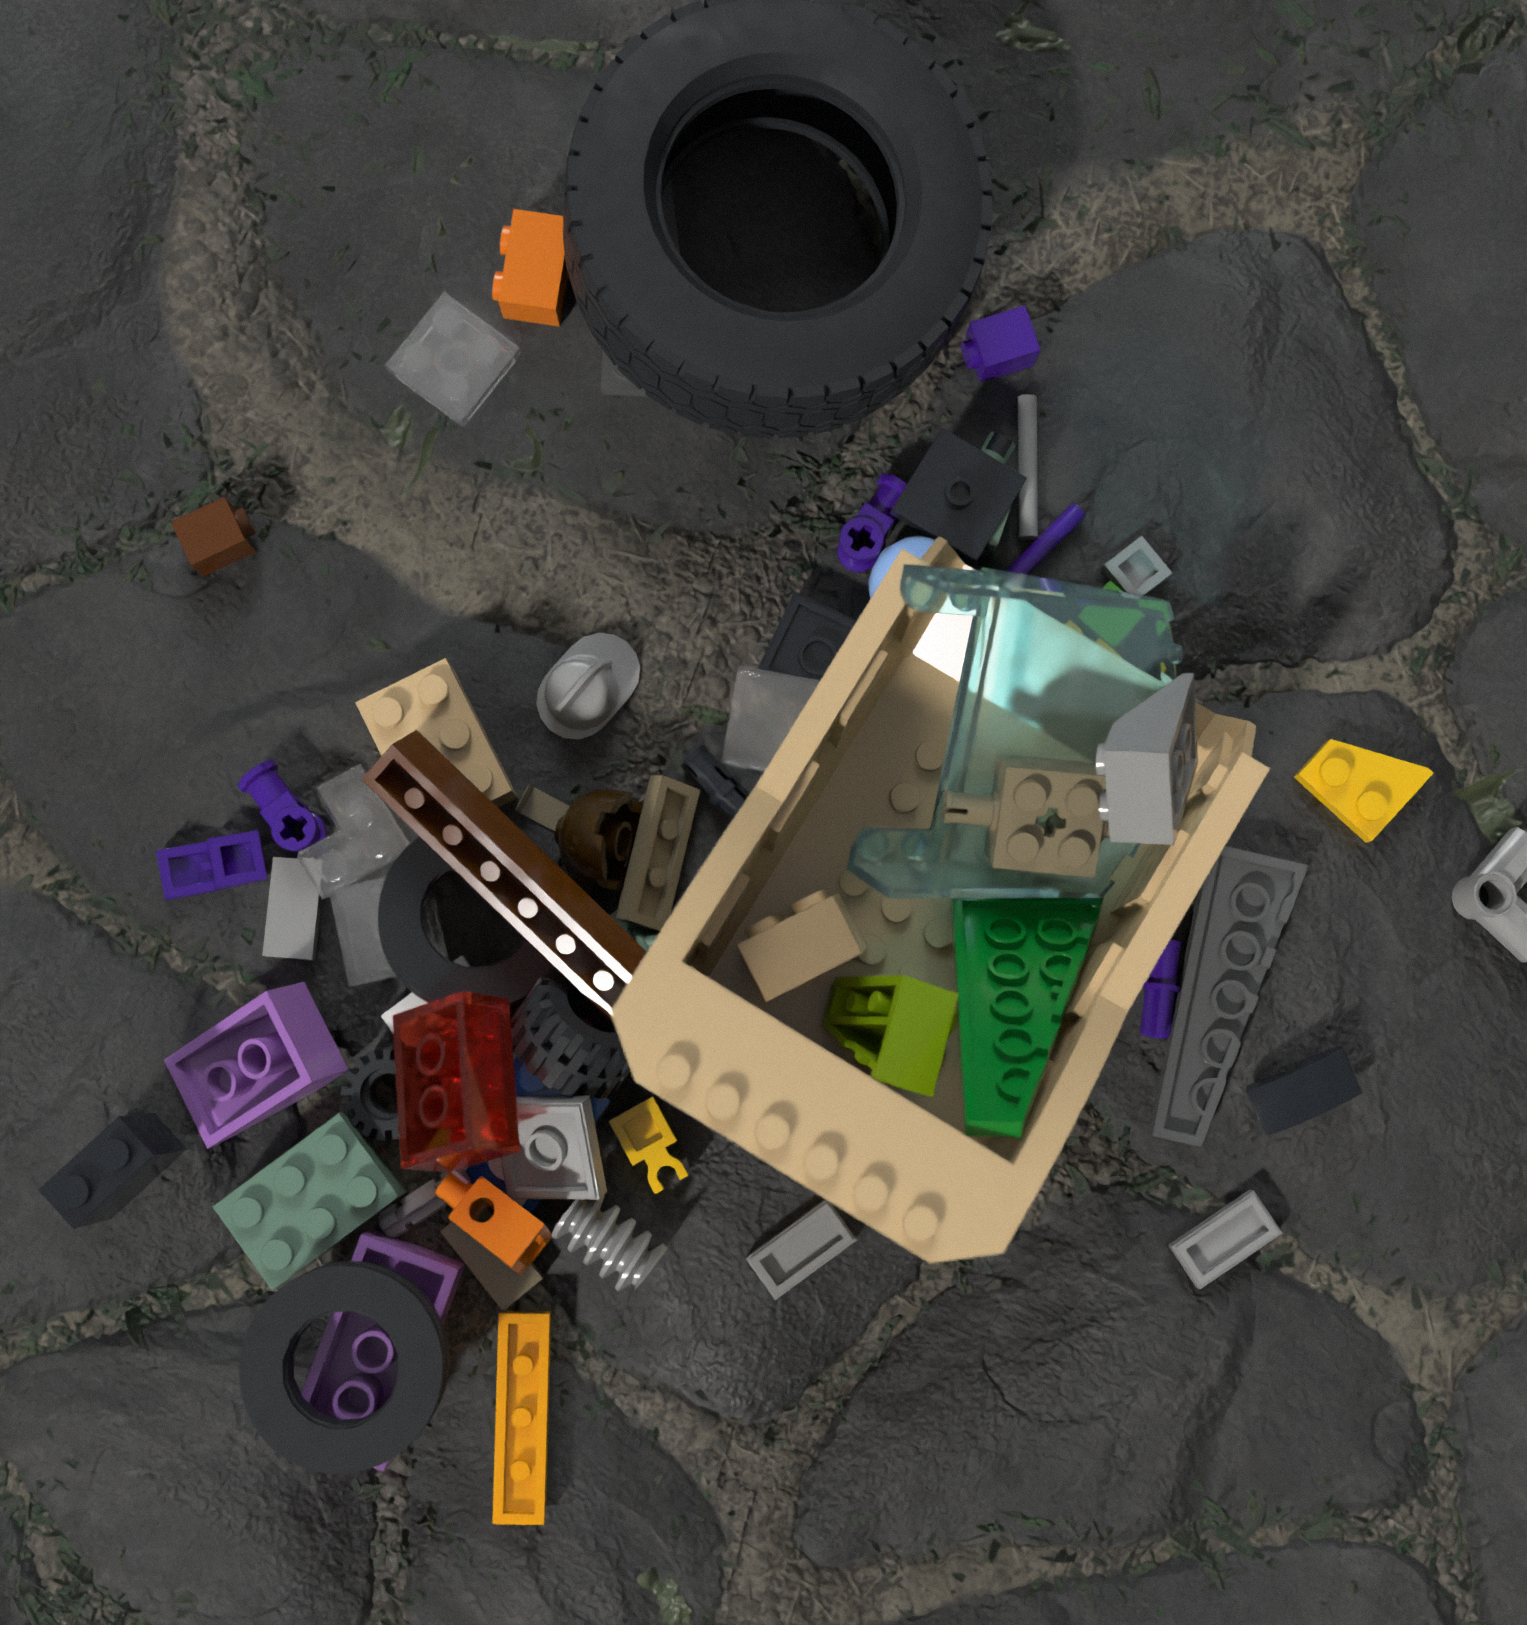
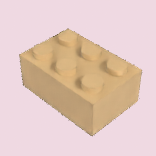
[355,658,518,808]
[737,889,867,1002]

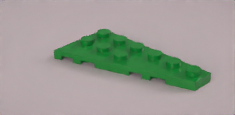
[951,893,1104,1138]

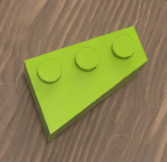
[823,975,959,1098]

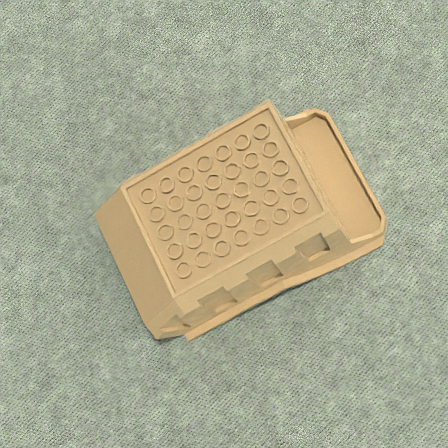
[610,536,1270,1263]

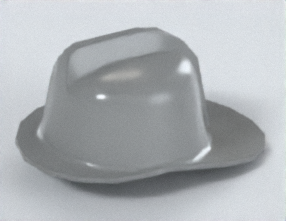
[536,633,640,740]

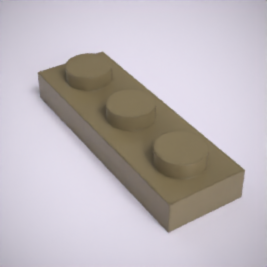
[615,775,700,932]

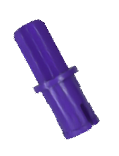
[1140,940,1182,1039]

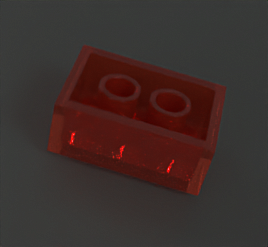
[392,991,520,1172]

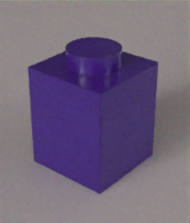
[961,306,1041,383]

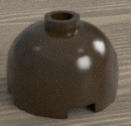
[555,789,643,891]

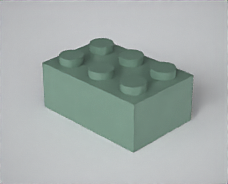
[213,1111,408,1291]

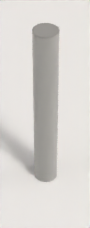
[1018,394,1038,540]

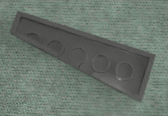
[1148,846,1308,1147]

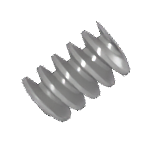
[551,1196,668,1292]

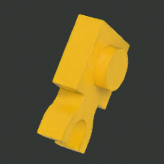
[609,1096,689,1194]

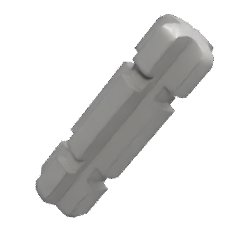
[379,1165,471,1238]

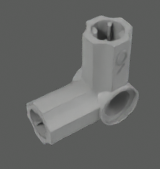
[1452,827,1527,962]

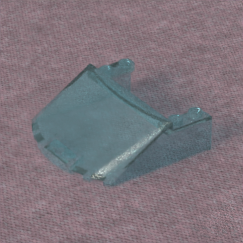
[847,564,1183,898]

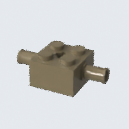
[942,753,1110,878]

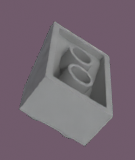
[1096,673,1198,845]

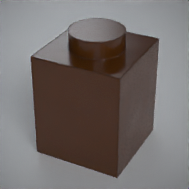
[171,497,257,577]

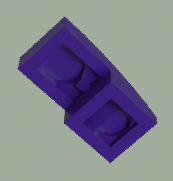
[156,830,267,901]

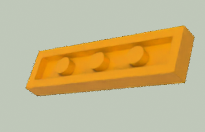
[492,1311,551,1525]

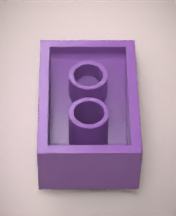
[164,982,348,1149]

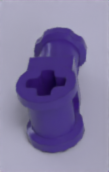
[837,473,907,573]
[237,760,327,856]

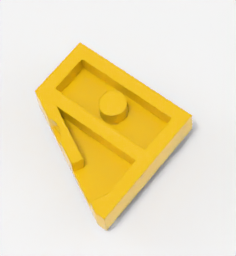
[1294,739,1434,843]

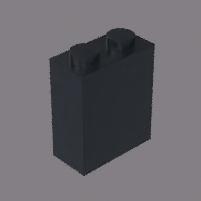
[38,1113,187,1229]

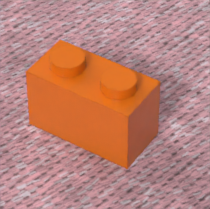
[492,209,568,327]

